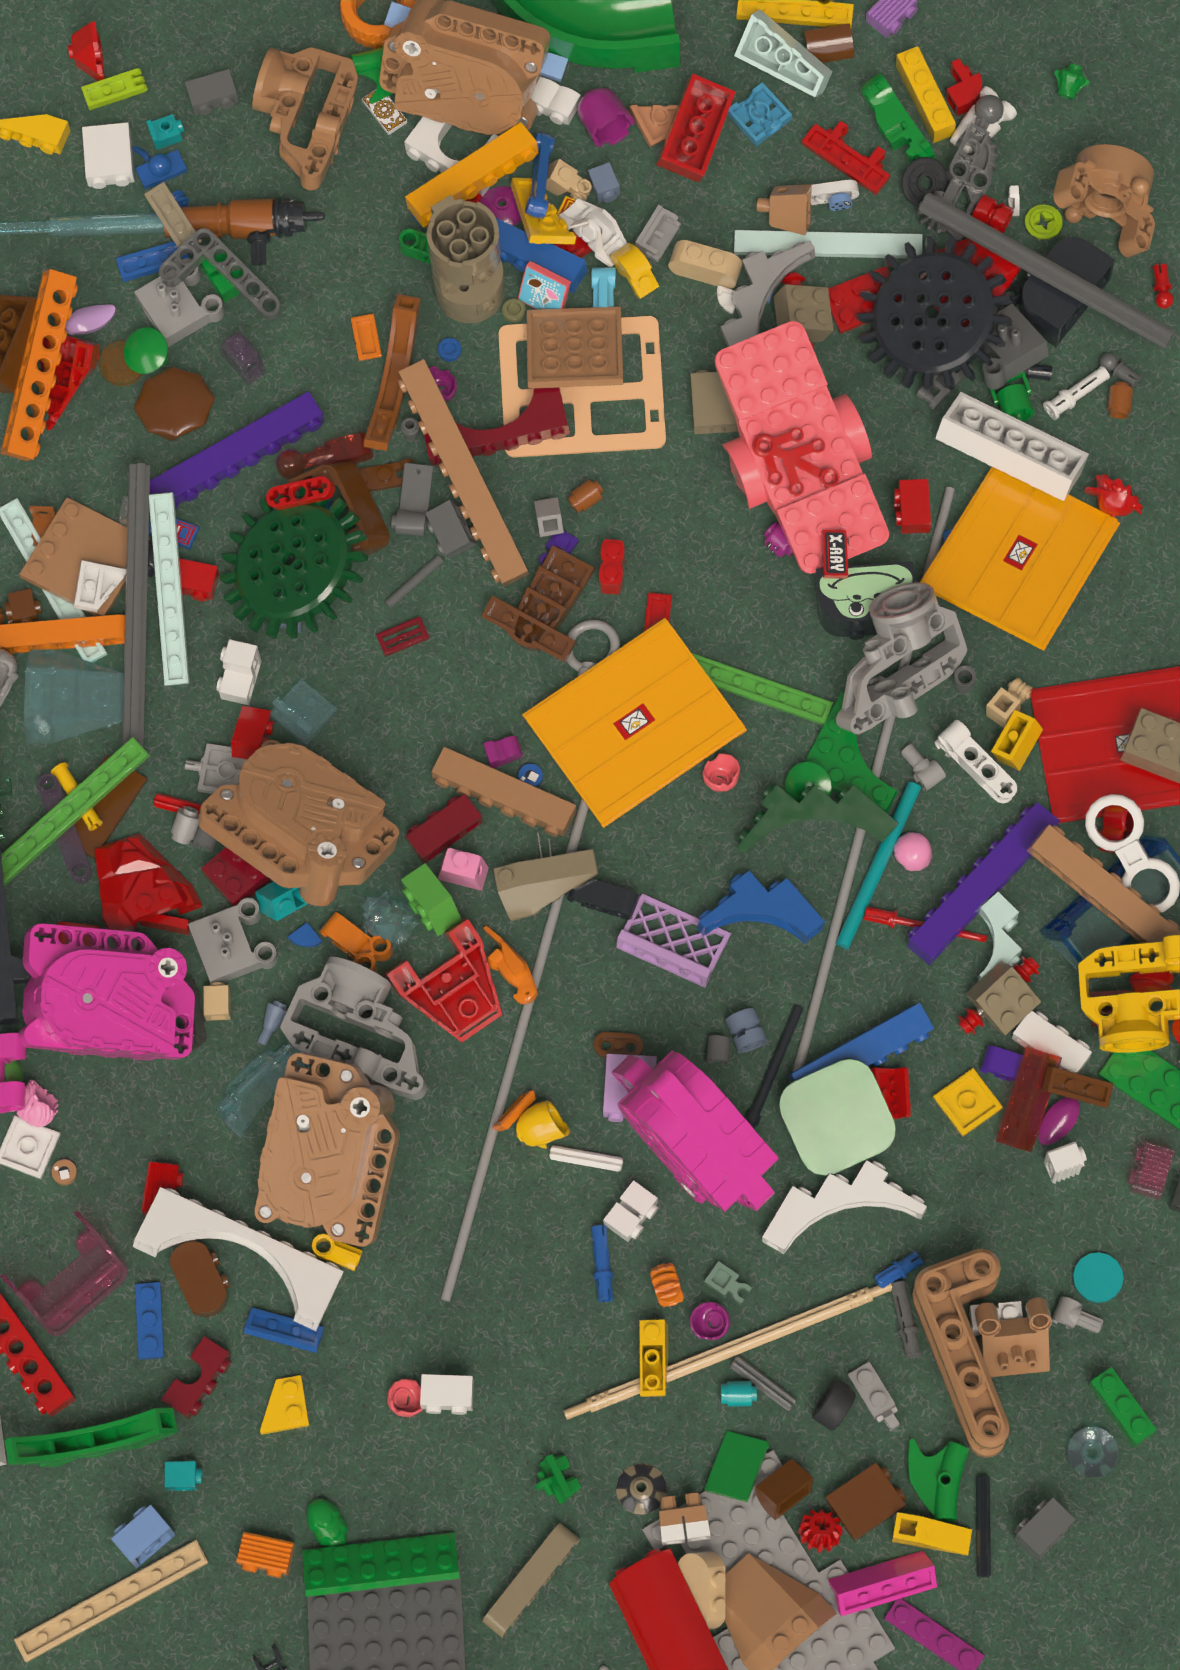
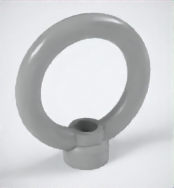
[567,620,620,676]

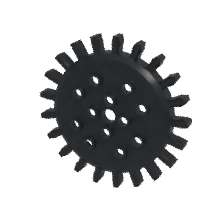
[857,236,1013,392]

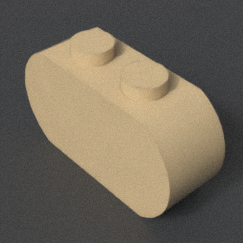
[668,240,743,289]
[678,1551,726,1630]

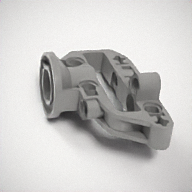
[836,582,967,734]
[280,957,427,1100]

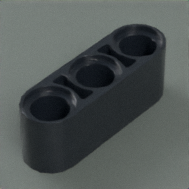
[566,878,640,920]

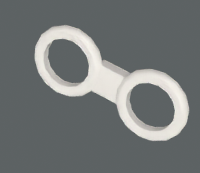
[1085,794,1180,912]

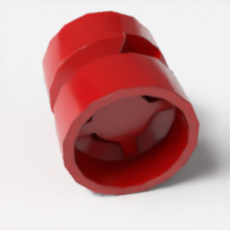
[972,194,1014,233]

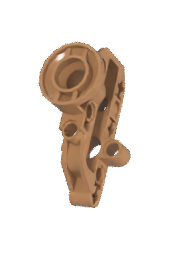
[252,47,358,190]

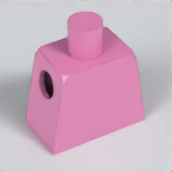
[438,848,489,891]

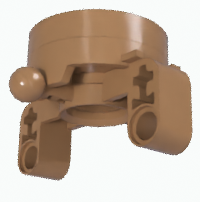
[1053,144,1155,258]

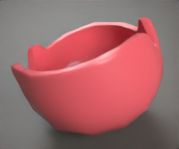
[702,753,740,792]
[387,1379,423,1417]

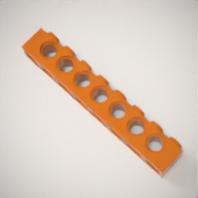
[0,269,78,461]

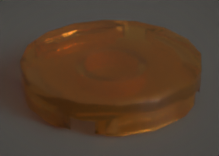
[99,341,142,387]

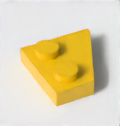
[260,1375,309,1435]

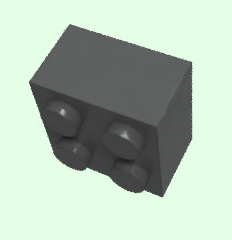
[1014,1498,1076,1562]

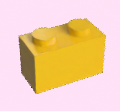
[991,710,1043,771]

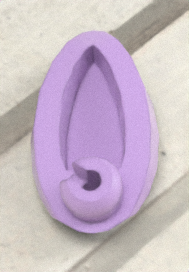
[65,304,115,335]

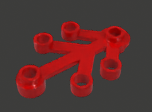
[752,428,840,497]

